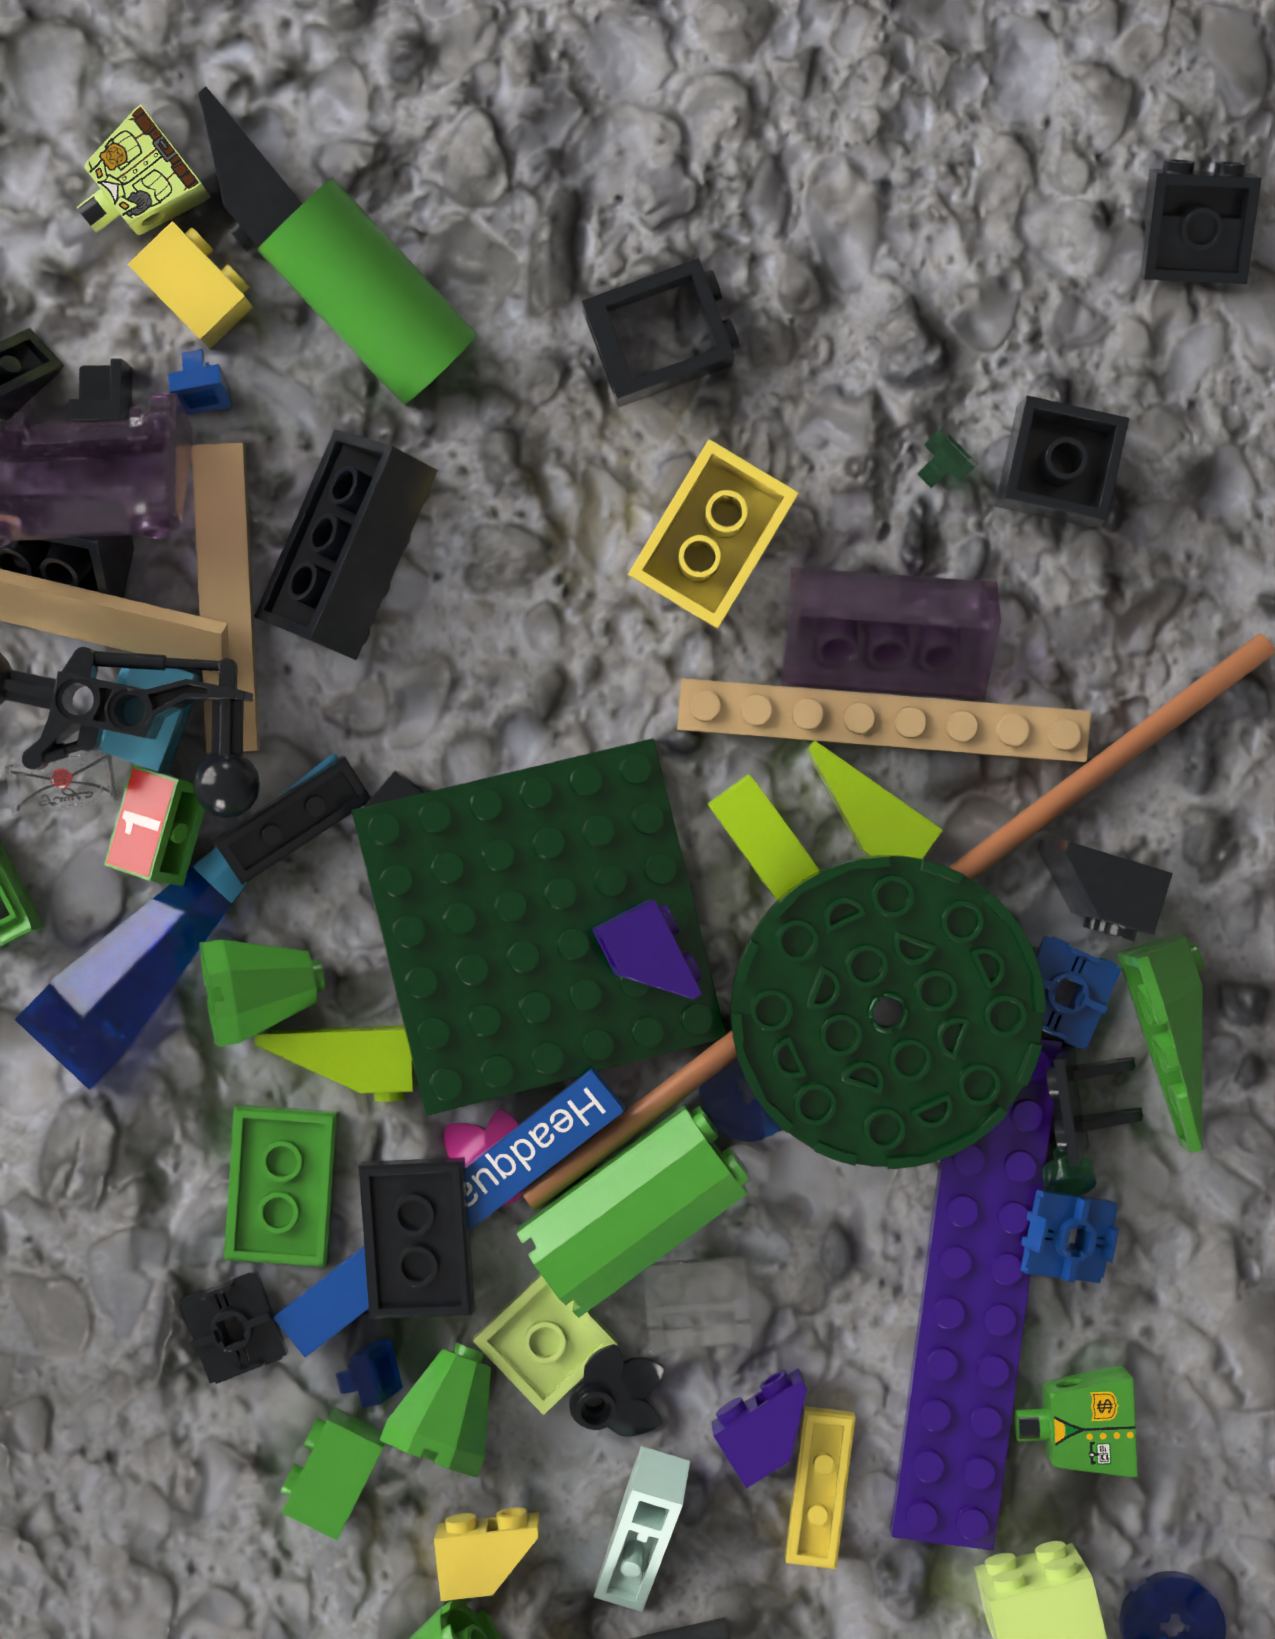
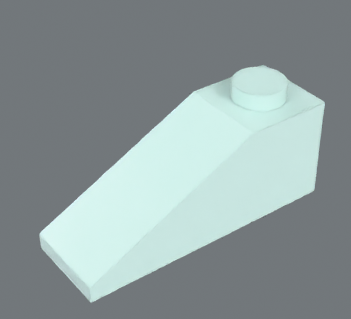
[594,1446,690,1612]

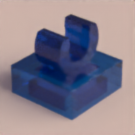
[336,1339,403,1408]

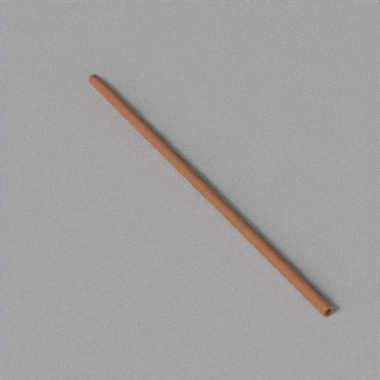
[520,633,1275,1211]

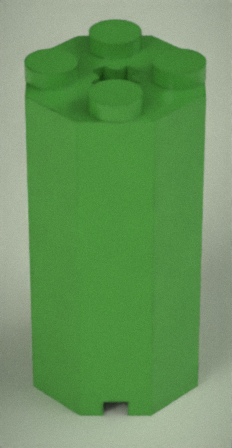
[517,1104,751,1318]

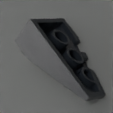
[0,498,134,598]

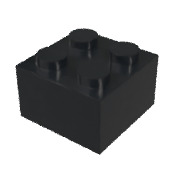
[995,395,1130,528]

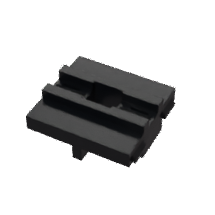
[179,1271,288,1384]

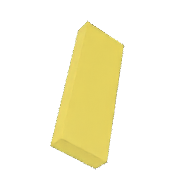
[785,1406,856,1569]

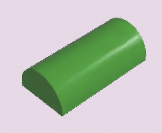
[257,177,477,405]

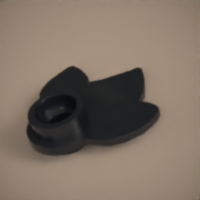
[569,1344,664,1437]

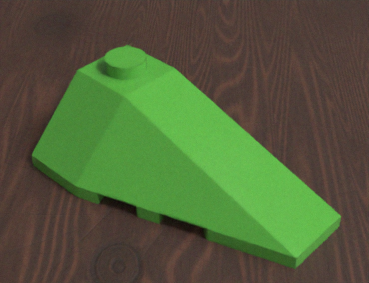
[1116,933,1204,1153]

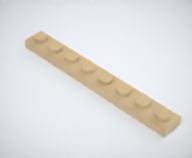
[677,678,1091,763]

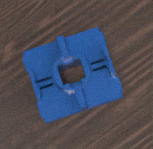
[1036,935,1122,1049]
[1020,1189,1119,1283]

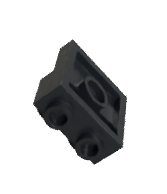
[1140,159,1262,284]

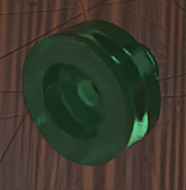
[1042,1147,1097,1195]

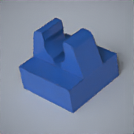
[167,349,233,416]

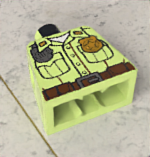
[76,105,211,235]

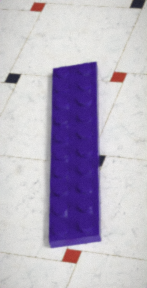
[890,1038,1062,1551]

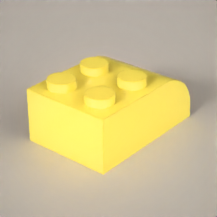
[628,439,799,629]

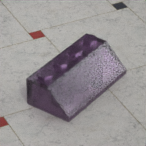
[781,567,1001,700]

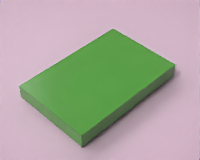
[224,1104,339,1267]

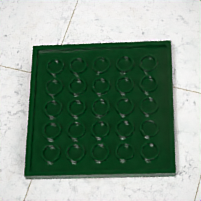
[351,738,726,1116]

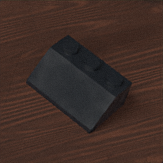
[1037,840,1173,942]

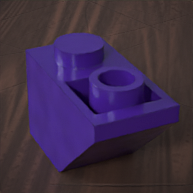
[591,900,702,999]
[712,1368,807,1488]

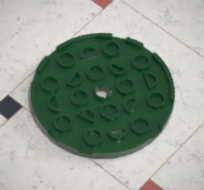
[730,855,1046,1169]

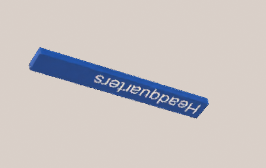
[273,1067,626,1357]

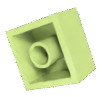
[974,1541,1107,1639]

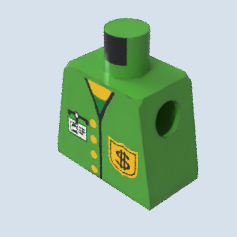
[1014,1366,1138,1477]

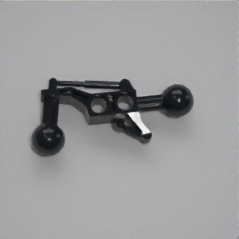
[0,647,260,818]

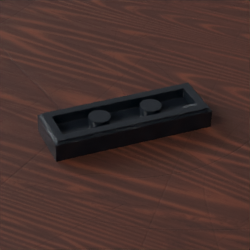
[212,755,371,885]

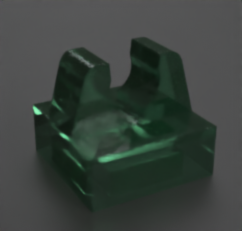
[917,427,979,488]

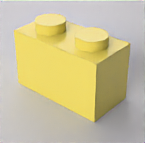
[127,221,253,350]

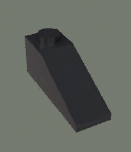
[198,86,302,252]

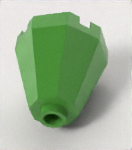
[199,939,325,1047]
[380,1342,491,1478]

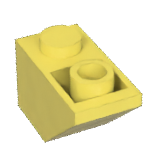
[434,1507,541,1601]

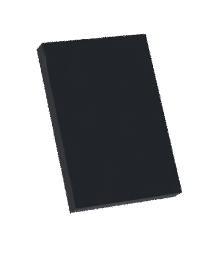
[359,1157,475,1319]

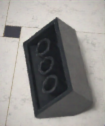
[254,429,438,660]

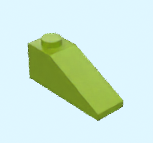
[806,740,943,859]
[254,1025,418,1102]

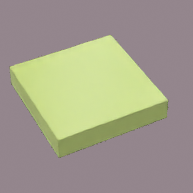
[473,1274,618,1415]

